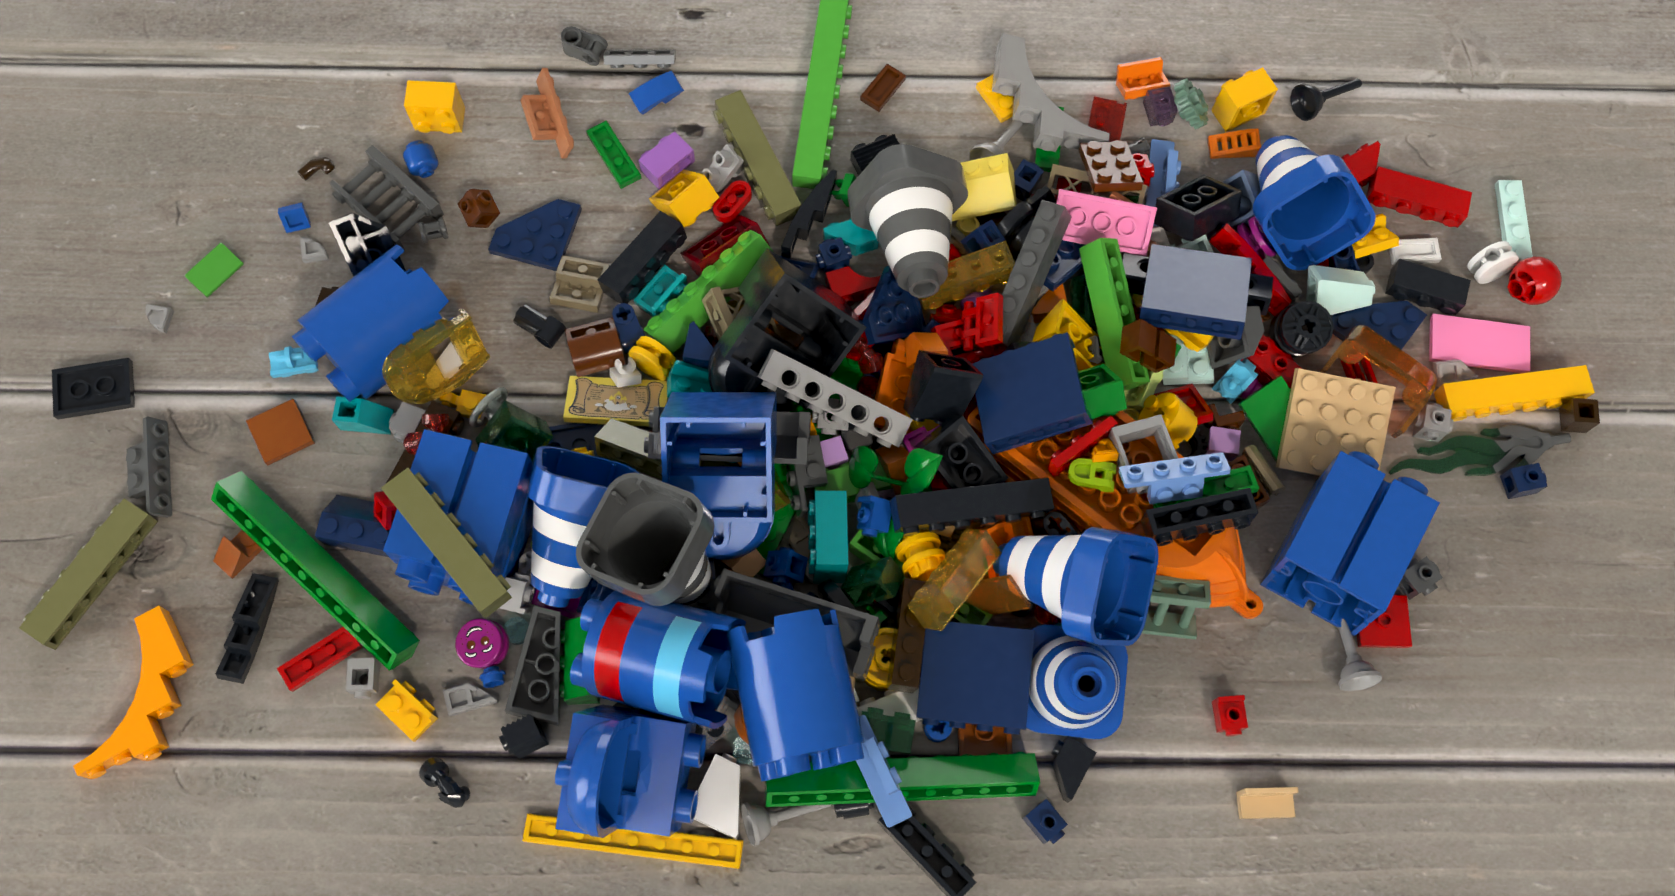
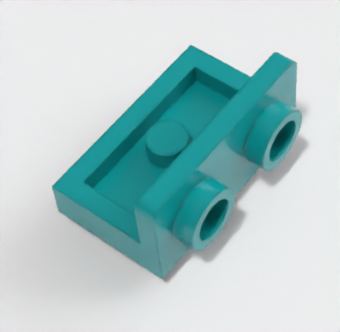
[634,265,688,317]

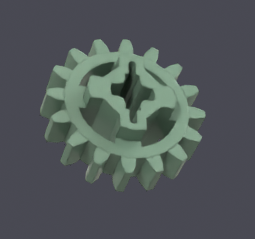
[1174,78,1209,130]

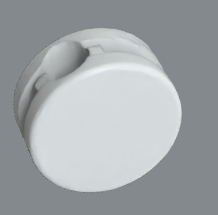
[1467,241,1519,284]

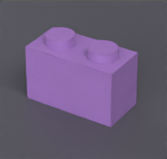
[639,131,695,190]

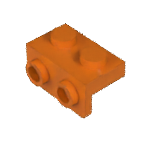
[1116,57,1170,100]

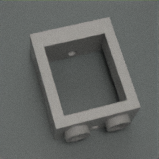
[1108,414,1178,494]

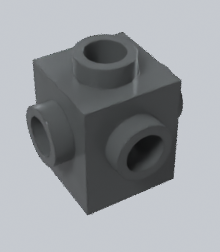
[1399,556,1443,600]

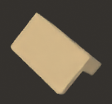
[1236,787,1299,819]

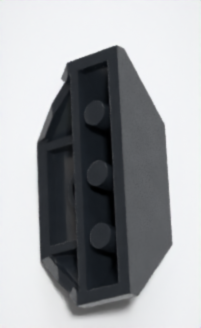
[328,213,406,277]

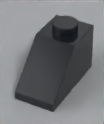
[1051,736,1097,803]

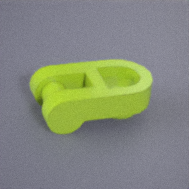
[1068,458,1117,492]

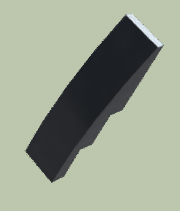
[781,170,837,258]
[215,573,279,684]

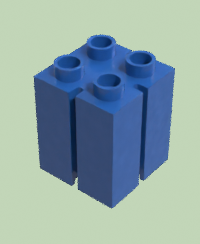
[383,429,533,605]
[1260,451,1440,636]

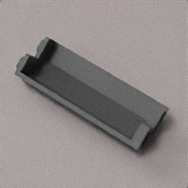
[644,406,811,465]
[711,569,880,681]

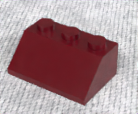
[680,214,770,277]

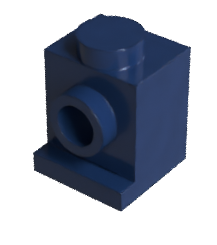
[1014,159,1044,202]
[960,220,1005,261]

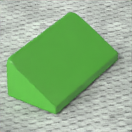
[185,243,244,298]

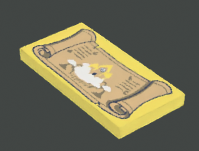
[563,376,668,427]

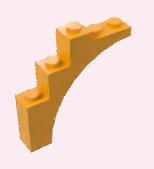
[73,606,194,779]

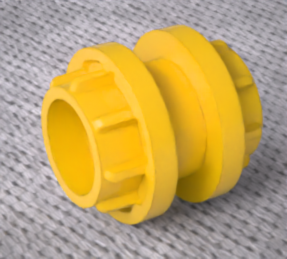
[895,529,948,582]

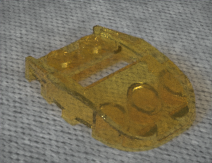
[382,308,491,404]

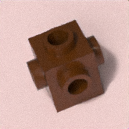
[458,189,500,228]

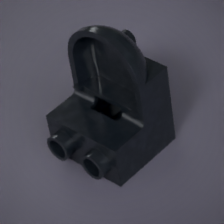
[708,248,867,412]

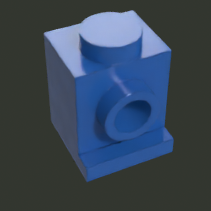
[857,495,891,537]

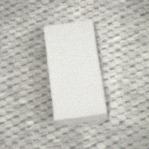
[1389,238,1442,265]

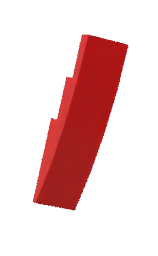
[1209,223,1292,316]

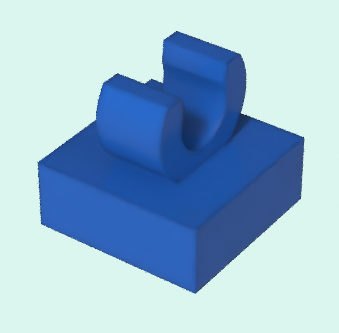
[278,202,311,233]

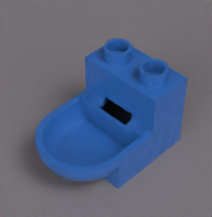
[660,392,777,560]
[555,704,706,838]

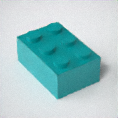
[808,491,849,583]

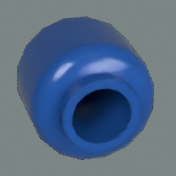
[403,140,439,178]

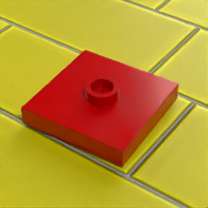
[1357,595,1412,648]

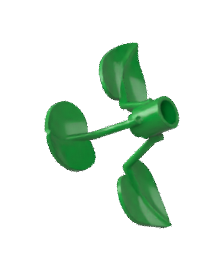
[849,446,943,560]

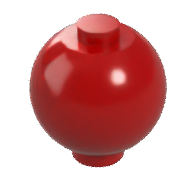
[1508,256,1562,305]

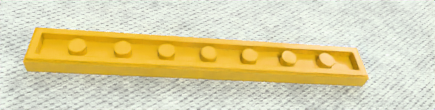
[522,813,744,869]

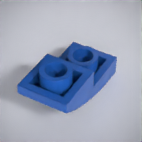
[629,71,684,115]

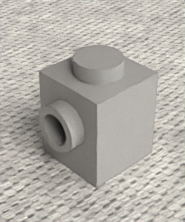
[389,402,426,445]

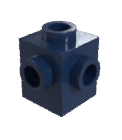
[815,238,852,274]

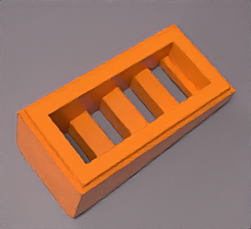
[1207,128,1261,159]

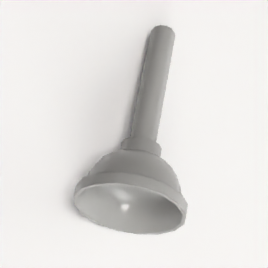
[969,120,1024,161]
[1338,619,1382,691]
[741,802,831,847]

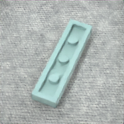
[1494,180,1533,270]

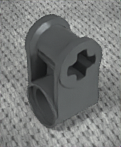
[561,26,608,66]

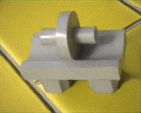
[701,144,744,192]

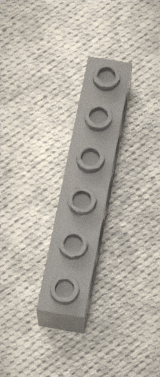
[758,349,913,448]

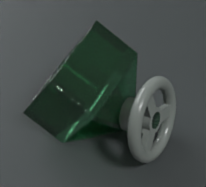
[469,387,553,462]

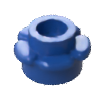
[479,666,506,688]

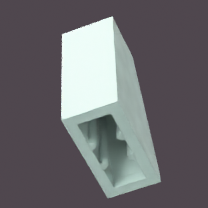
[1306,265,1375,315]

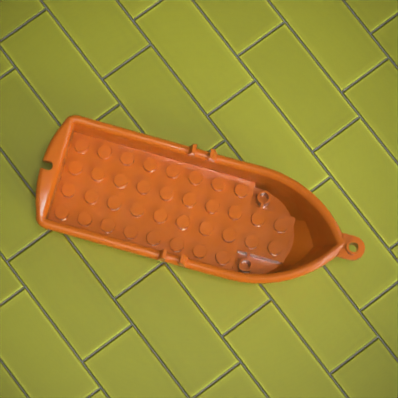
[967,406,1263,619]

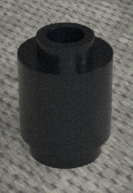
[834,803,874,819]

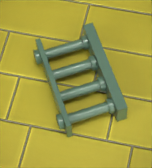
[1142,575,1211,640]

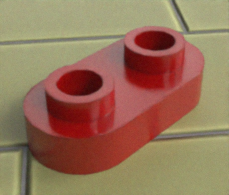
[713,180,752,223]

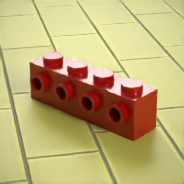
[1366,166,1472,228]
[1240,335,1306,389]

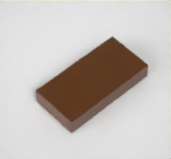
[860,64,906,112]

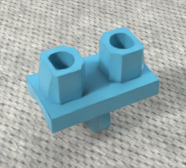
[269,346,318,378]
[1212,358,1258,404]

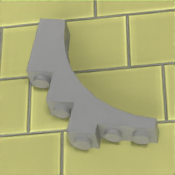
[992,33,1110,152]

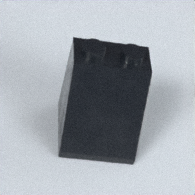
[903,350,983,424]

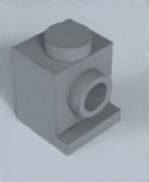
[500,572,535,614]
[346,658,381,699]

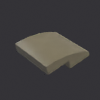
[549,255,610,313]
[1242,445,1285,496]

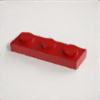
[1048,416,1118,478]
[277,627,363,692]

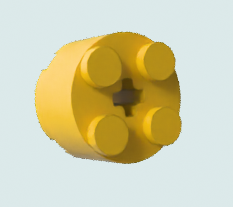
[1137,393,1198,450]

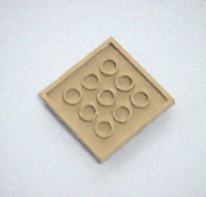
[1276,368,1396,476]

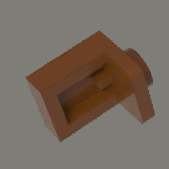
[1204,403,1246,430]

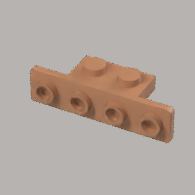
[520,68,574,159]

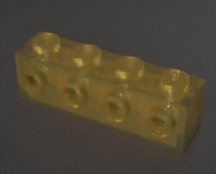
[920,241,1015,310]
[908,528,1002,631]

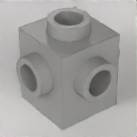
[811,398,849,435]
[1413,404,1454,442]

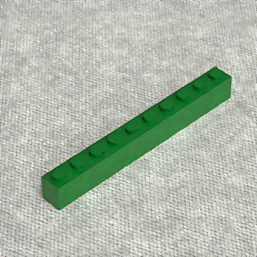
[211,471,420,671]
[764,752,1040,807]

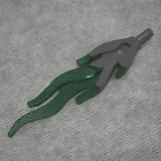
[1389,425,1571,476]

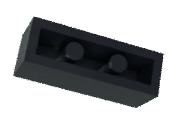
[1385,259,1471,315]

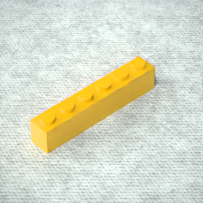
[1434,365,1595,421]

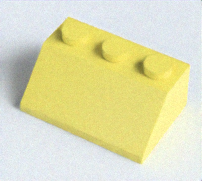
[952,153,1016,221]

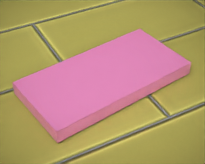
[1056,189,1157,256]
[1429,314,1530,374]

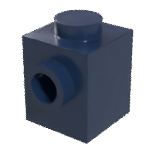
[1500,463,1547,499]
[1022,799,1068,844]

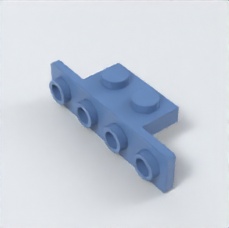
[1145,139,1181,227]
[1119,452,1231,504]
[856,715,912,828]

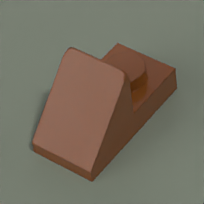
[213,530,263,579]

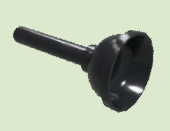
[1290,78,1362,121]

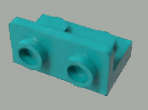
[667,360,712,398]

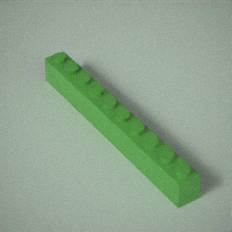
[792,0,853,189]

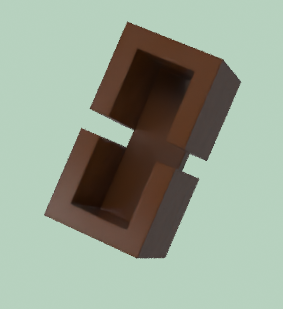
[1120,319,1177,373]

